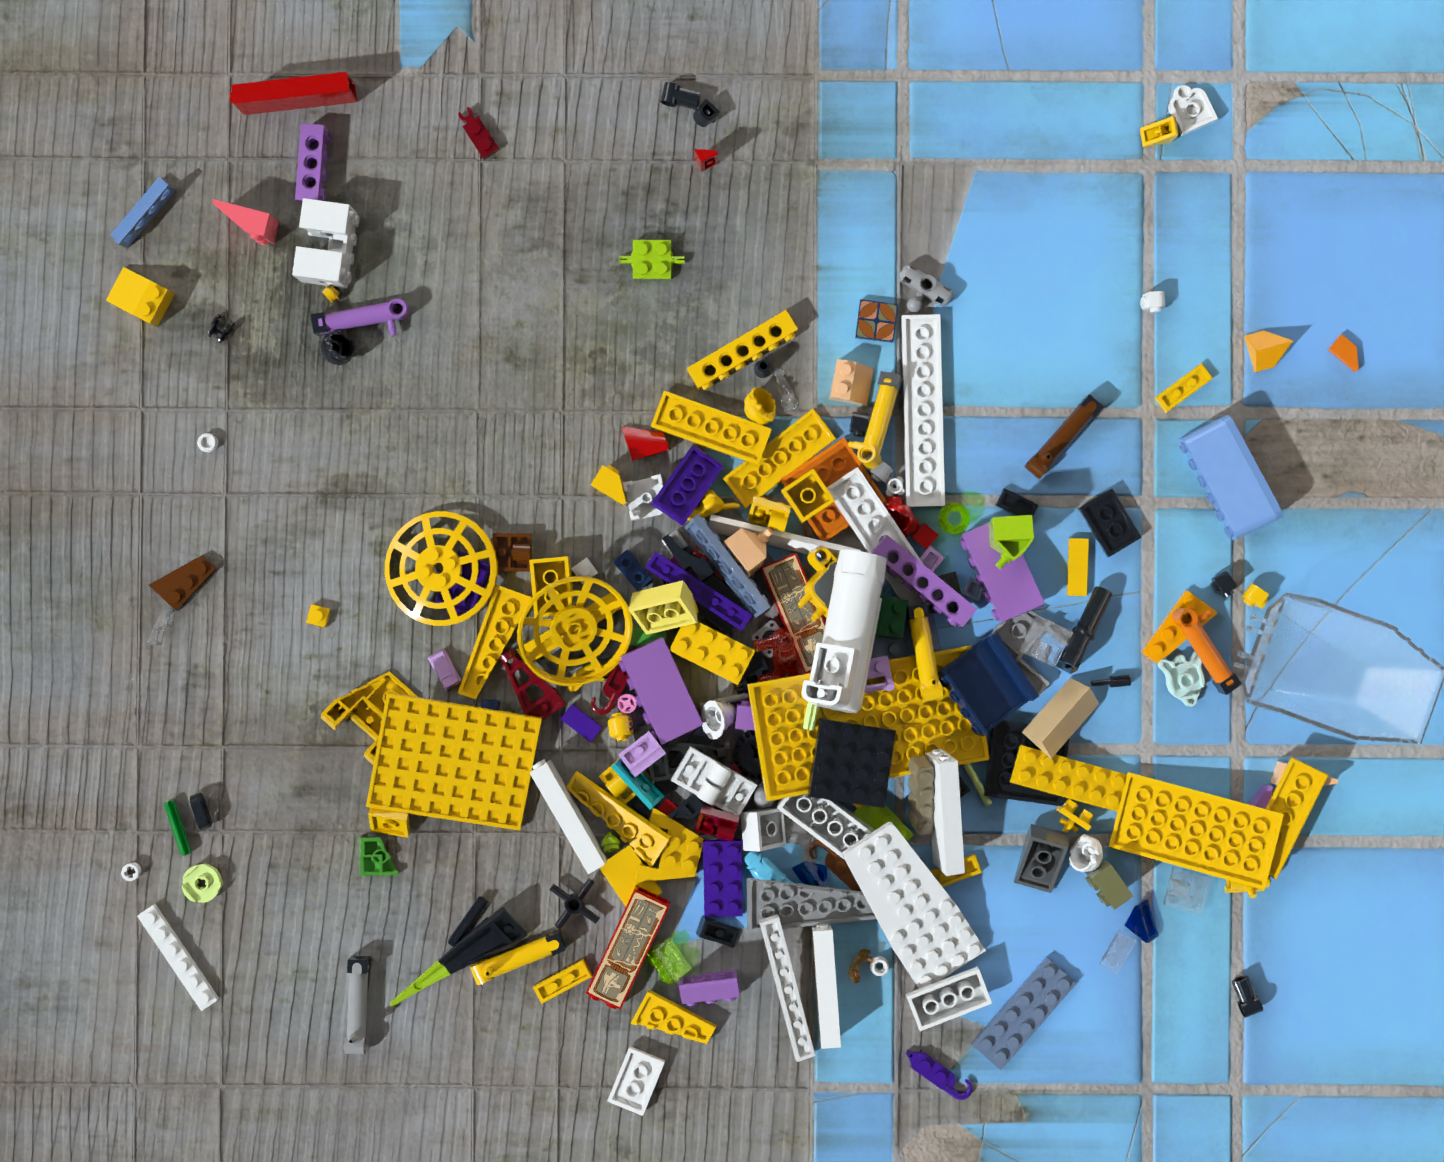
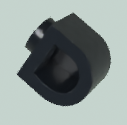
[693,99,720,127]
[849,411,870,437]
[1210,570,1238,598]

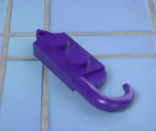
[906,1050,973,1100]

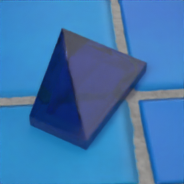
[792,860,828,887]
[1124,899,1159,943]

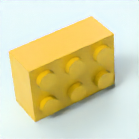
[529,556,574,618]

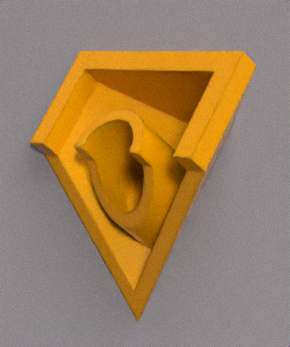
[1244,330,1294,373]

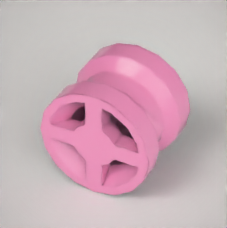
[618,693,637,713]

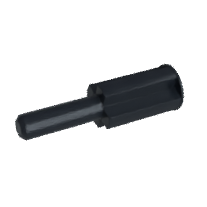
[1090,674,1131,687]

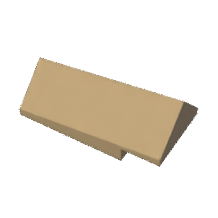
[1022,678,1099,759]

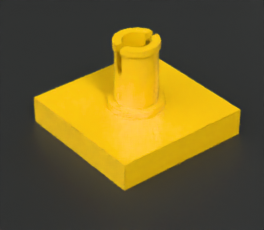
[368,808,411,838]

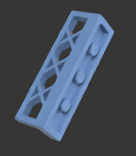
[110,177,176,249]

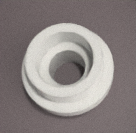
[870,956,889,976]

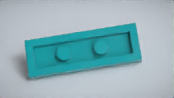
[611,758,664,809]

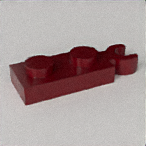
[458,107,500,160]

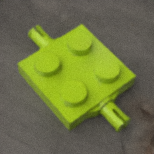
[619,240,685,279]

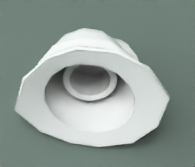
[701,700,736,739]

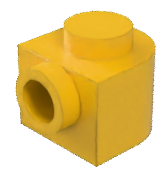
[1242,583,1269,609]

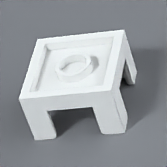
[623,474,664,521]

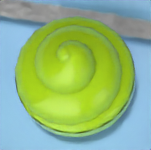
[601,832,620,853]

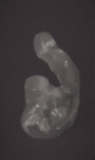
[774,368,799,412]

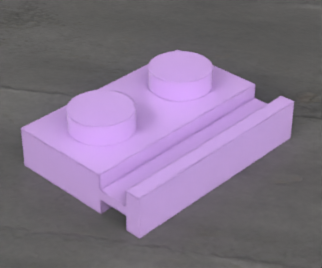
[618,731,666,777]

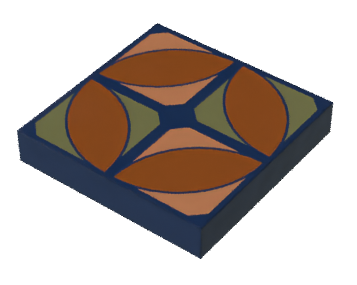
[855,299,898,343]

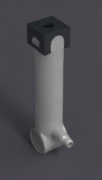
[344,956,371,1055]

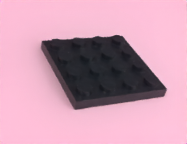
[807,718,896,808]
[984,720,1070,806]

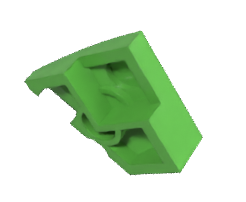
[359,837,398,876]

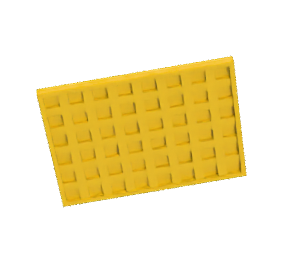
[366,692,542,831]

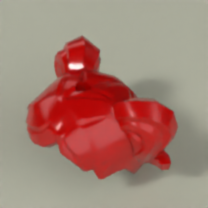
[883,496,919,538]

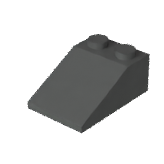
[1014,824,1069,893]

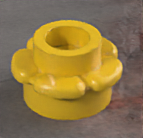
[322,285,340,303]

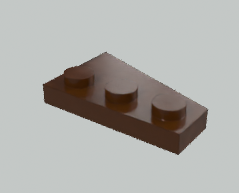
[149,556,217,611]

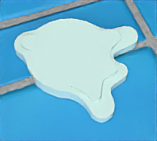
[1158,651,1205,707]

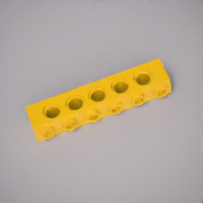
[687,310,798,391]

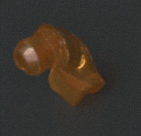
[848,949,873,983]

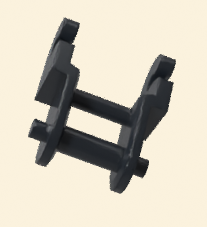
[208,314,235,343]

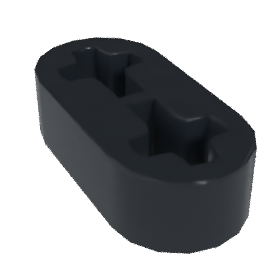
[190,793,212,830]

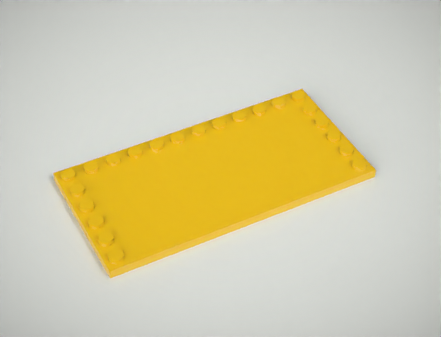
[747,646,989,801]

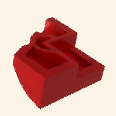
[622,426,669,462]

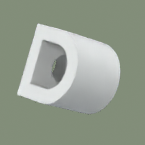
[1140,291,1165,313]

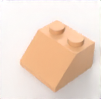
[829,359,874,406]

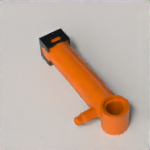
[1172,608,1242,695]

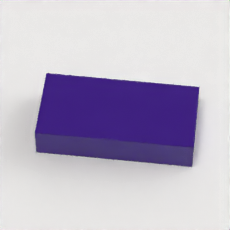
[560,704,602,743]

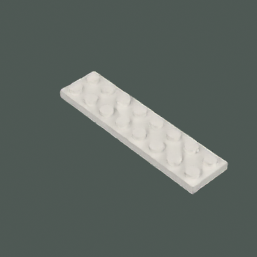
[827,467,942,606]

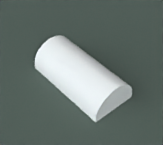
[905,966,992,1031]

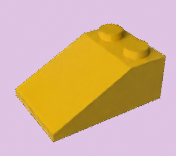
[106,267,175,327]

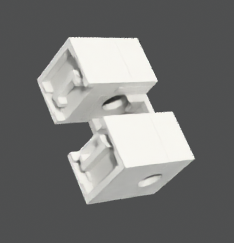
[292,198,360,289]

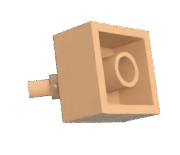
[722,528,774,578]

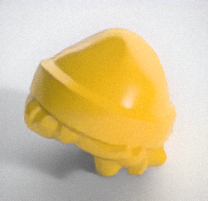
[744,387,776,425]

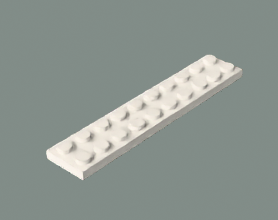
[901,314,945,507]

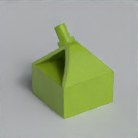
[988,515,1034,570]

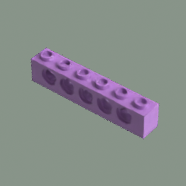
[871,535,977,627]

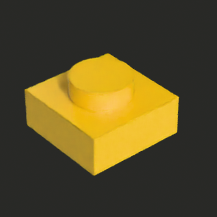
[306,604,331,628]

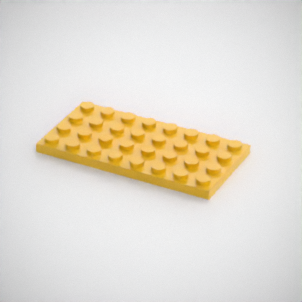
[1109,772,1284,890]

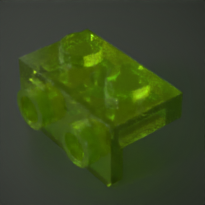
[647,937,691,984]

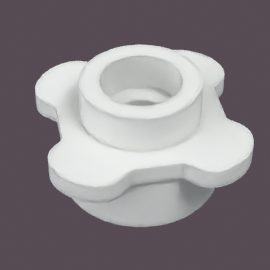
[885,476,905,496]

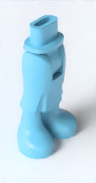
[742,851,805,885]

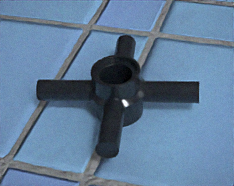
[549,878,600,929]

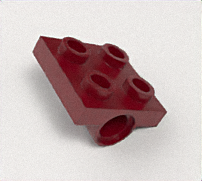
[695,806,740,842]

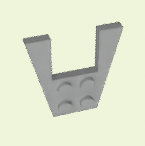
[991,611,1073,696]

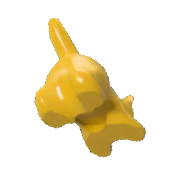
[687,490,740,522]

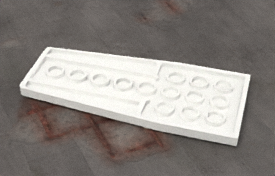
[842,822,986,989]

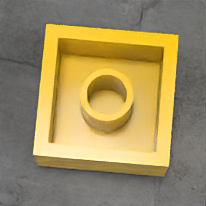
[780,469,835,523]

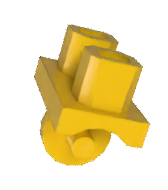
[1055,799,1093,833]

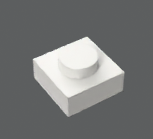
[571,558,598,584]

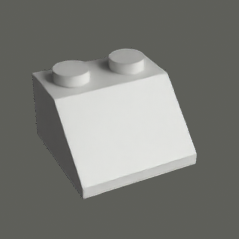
[740,807,786,851]

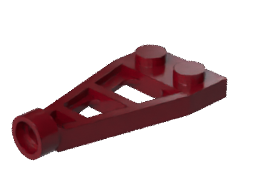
[499,649,566,722]

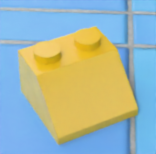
[591,464,628,507]

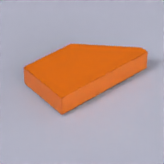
[1327,334,1359,372]

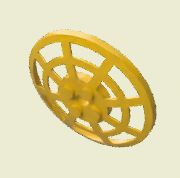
[385,511,498,626]
[517,576,633,686]

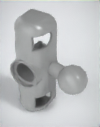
[898,264,953,312]

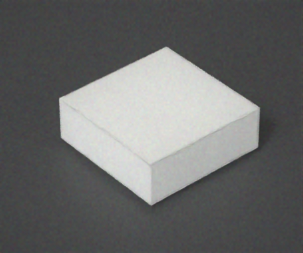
[662,530,688,556]

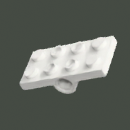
[671,746,757,816]

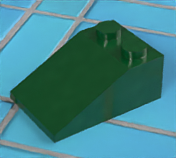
[875,595,908,640]

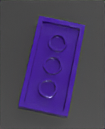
[651,445,724,526]
[703,839,743,917]

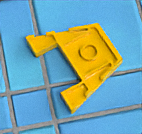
[634,808,704,882]

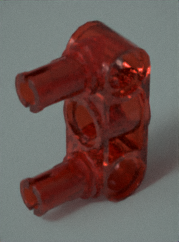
[753,628,798,682]

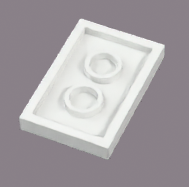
[607,1046,665,1116]

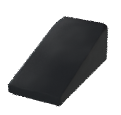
[696,916,740,947]

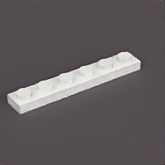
[137,904,219,1011]

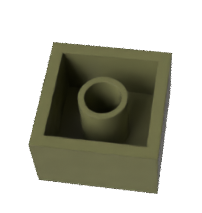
[1085,859,1134,910]

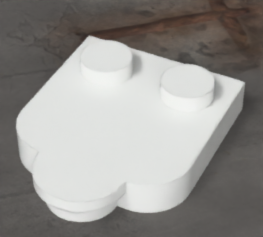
[1168,85,1218,136]

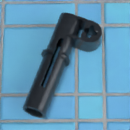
[1053,587,1112,674]

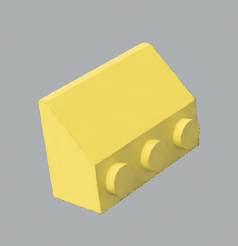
[628,581,698,635]

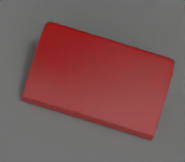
[694,149,718,172]

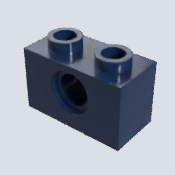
[613,549,653,591]

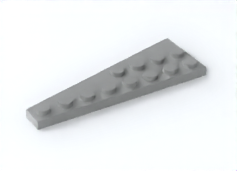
[747,878,876,932]

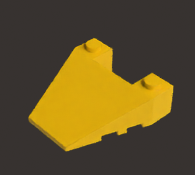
[321,671,418,765]

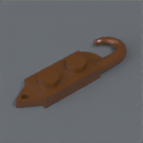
[809,839,861,891]

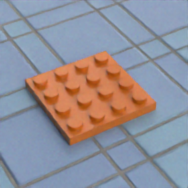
[780,438,886,541]

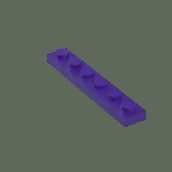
[645,551,752,631]

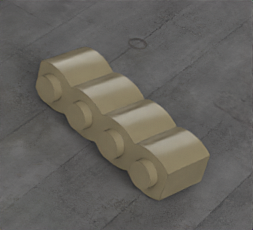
[908,755,935,836]

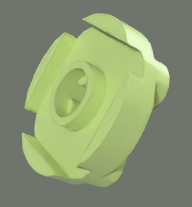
[182,863,223,903]

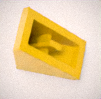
[1140,116,1178,147]

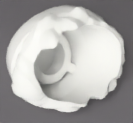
[1069,834,1103,872]

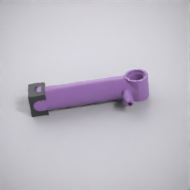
[310,299,410,336]

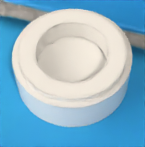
[197,433,218,453]

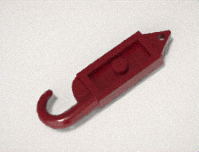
[591,647,636,715]

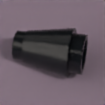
[754,359,773,378]

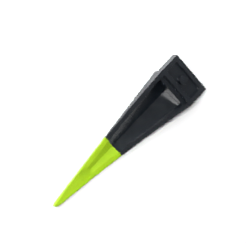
[390,907,527,1007]

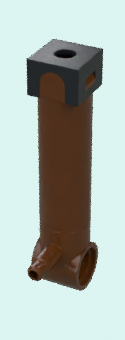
[1024,394,1104,480]

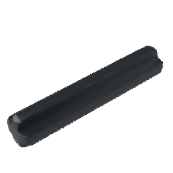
[448,896,488,947]

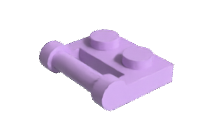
[864,656,894,694]

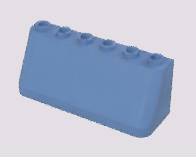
[1178,415,1283,540]

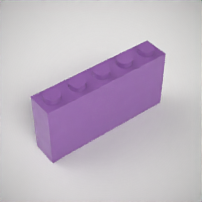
[959,516,1045,624]
[618,637,703,745]

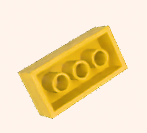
[669,621,756,685]

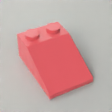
[212,199,280,245]

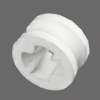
[121,863,142,881]

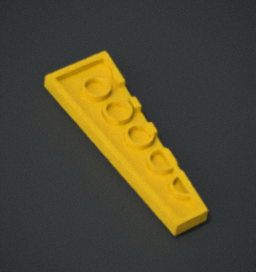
[458,585,532,700]
[566,771,671,867]

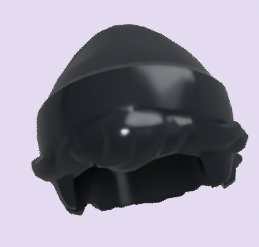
[321,330,357,365]

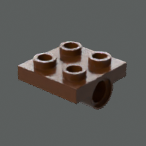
[493,533,532,572]

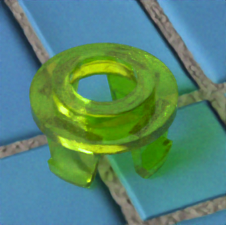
[938,503,970,534]

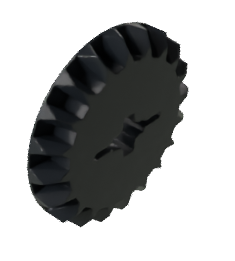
[733,730,762,779]

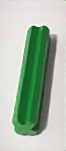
[164,800,192,856]

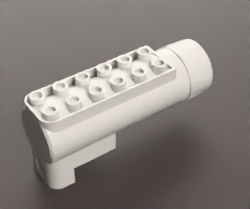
[802,550,887,713]

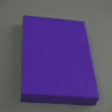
[435,550,490,615]

